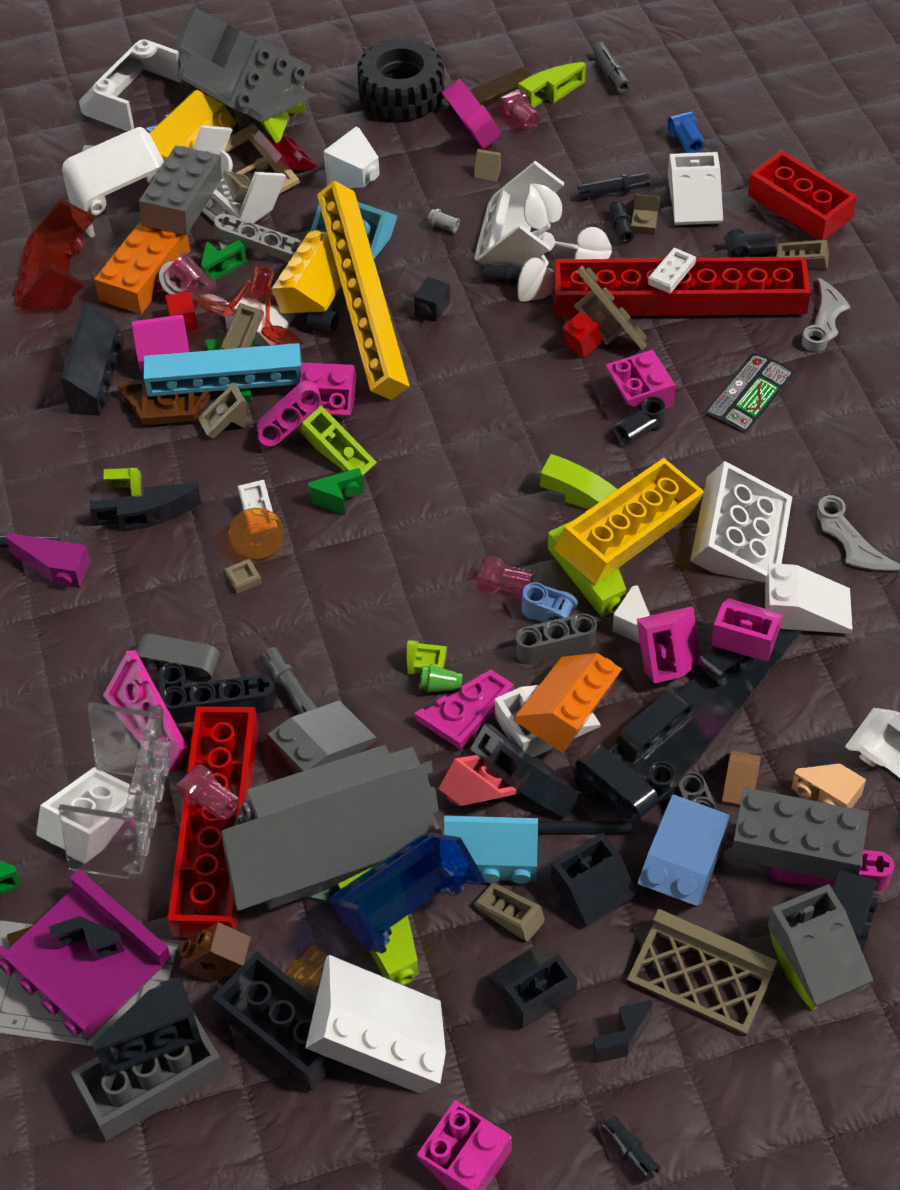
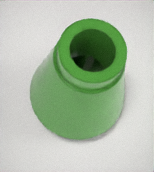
[419,664,462,693]

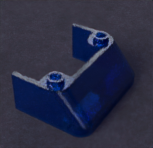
[329,832,485,954]

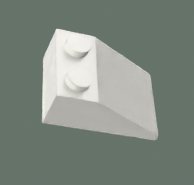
[765,563,852,634]
[36,767,143,860]

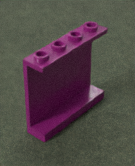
[0,869,171,1041]

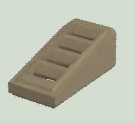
[223,171,251,204]
[776,240,829,270]
[474,883,545,941]

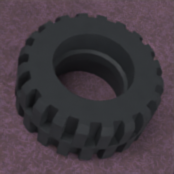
[357,38,445,121]

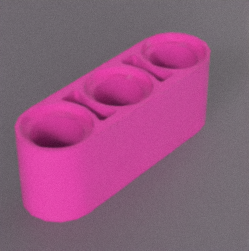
[257,381,321,447]

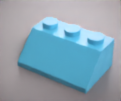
[310,202,397,259]
[443,816,538,884]

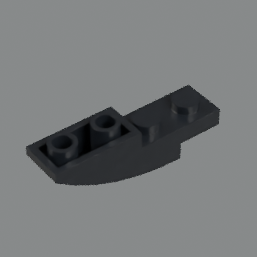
[90,482,202,532]
[470,724,582,818]

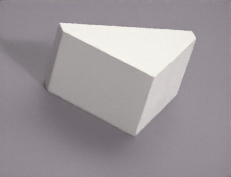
[613,585,650,643]

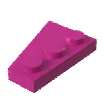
[414,670,514,749]

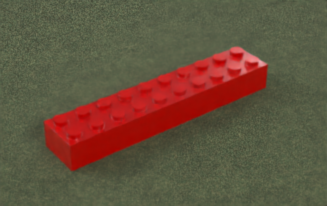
[555,257,811,317]

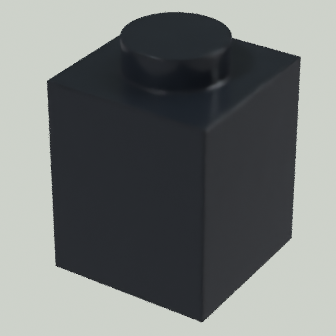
[414,277,451,321]

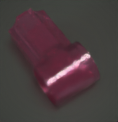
[498,89,541,130]
[169,252,217,301]
[474,556,534,594]
[176,764,239,821]

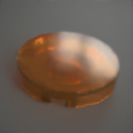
[229,507,284,562]

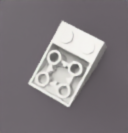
[668,152,723,225]
[495,685,601,758]

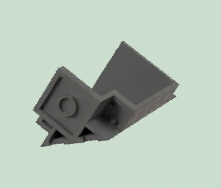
[173,6,316,122]
[221,745,443,911]

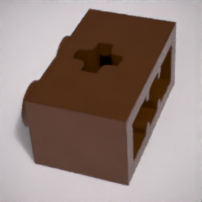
[179,922,251,983]

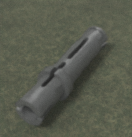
[592,42,631,93]
[261,647,317,714]

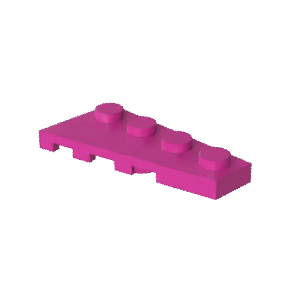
[103,650,189,772]

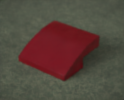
[254,130,317,170]

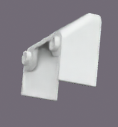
[79,39,183,131]
[192,125,286,232]
[62,127,164,238]
[474,161,564,267]
[845,708,900,778]

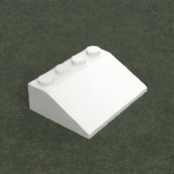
[690,461,792,583]
[306,955,446,1093]

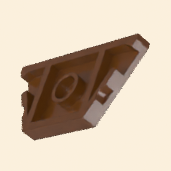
[118,380,214,425]

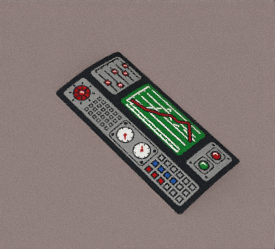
[704,353,795,433]

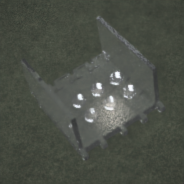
[58,702,171,879]

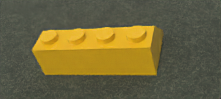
[149,90,237,162]
[272,230,342,313]

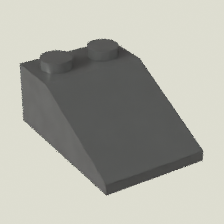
[268,701,376,775]

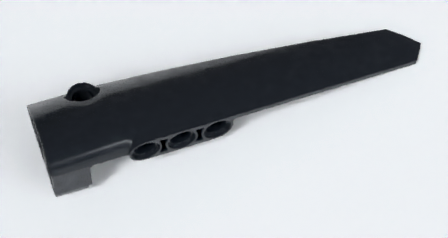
[575,629,802,820]

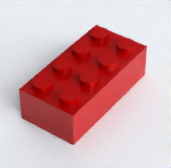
[748,150,857,240]

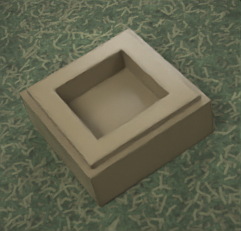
[225,559,262,594]

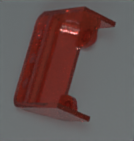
[14,198,95,310]

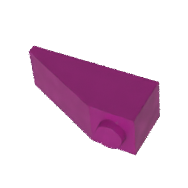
[6,533,90,588]

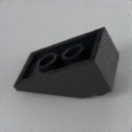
[93,978,202,1077]

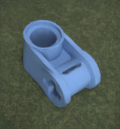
[521,582,578,623]

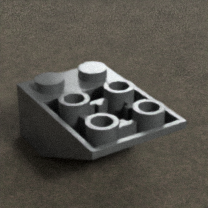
[768,884,874,1007]

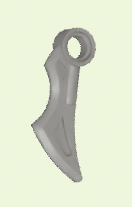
[802,278,850,352]
[817,495,900,571]

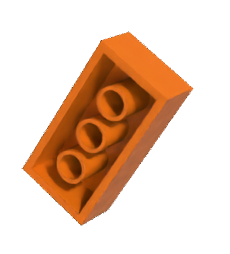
[94,221,190,315]

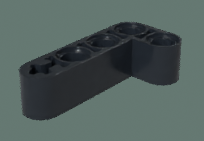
[159,662,277,724]

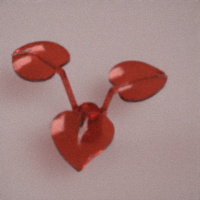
[191,266,304,345]

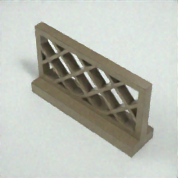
[627,909,777,1036]

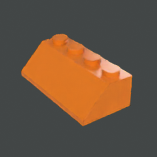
[513,653,622,753]

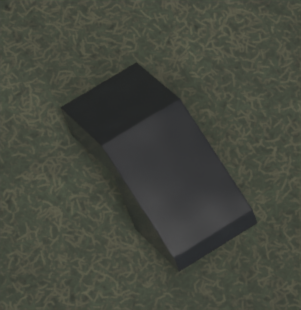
[48,916,124,961]
[593,1000,653,1063]

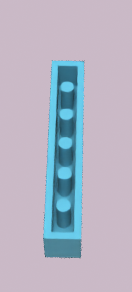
[144,343,302,396]

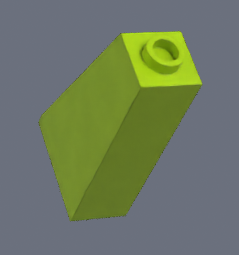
[548,521,626,618]
[338,857,419,985]

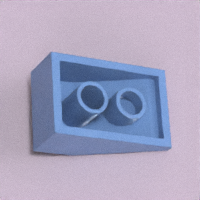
[638,794,732,906]

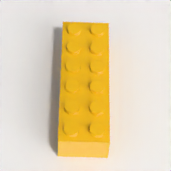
[554,458,704,585]

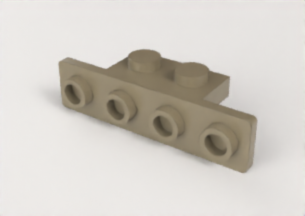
[574,266,647,350]

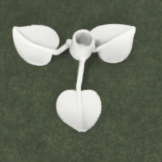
[518,184,612,302]

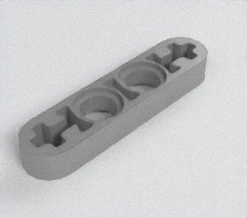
[213,214,302,262]

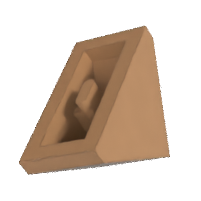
[722,751,761,807]

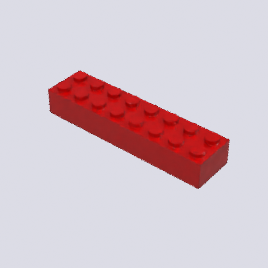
[168,707,259,938]

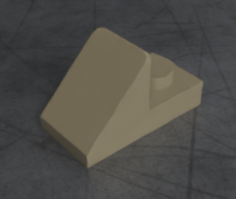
[631,194,660,235]
[198,383,246,439]

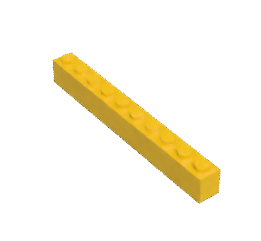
[317,180,410,400]

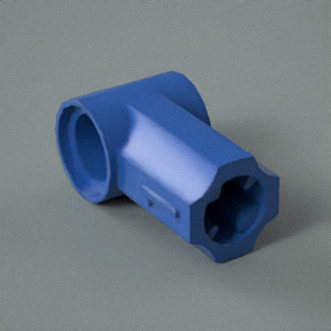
[667,111,705,153]

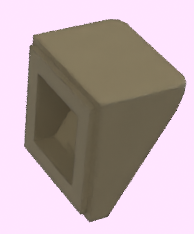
[474,149,501,182]

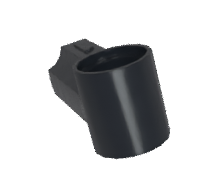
[724,229,776,258]
[307,288,346,334]
[616,396,665,444]

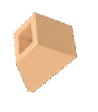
[791,764,866,808]

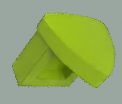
[104,468,142,496]
[407,640,447,674]

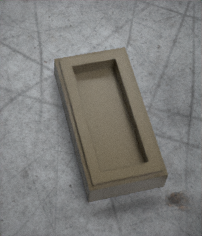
[220,303,264,350]

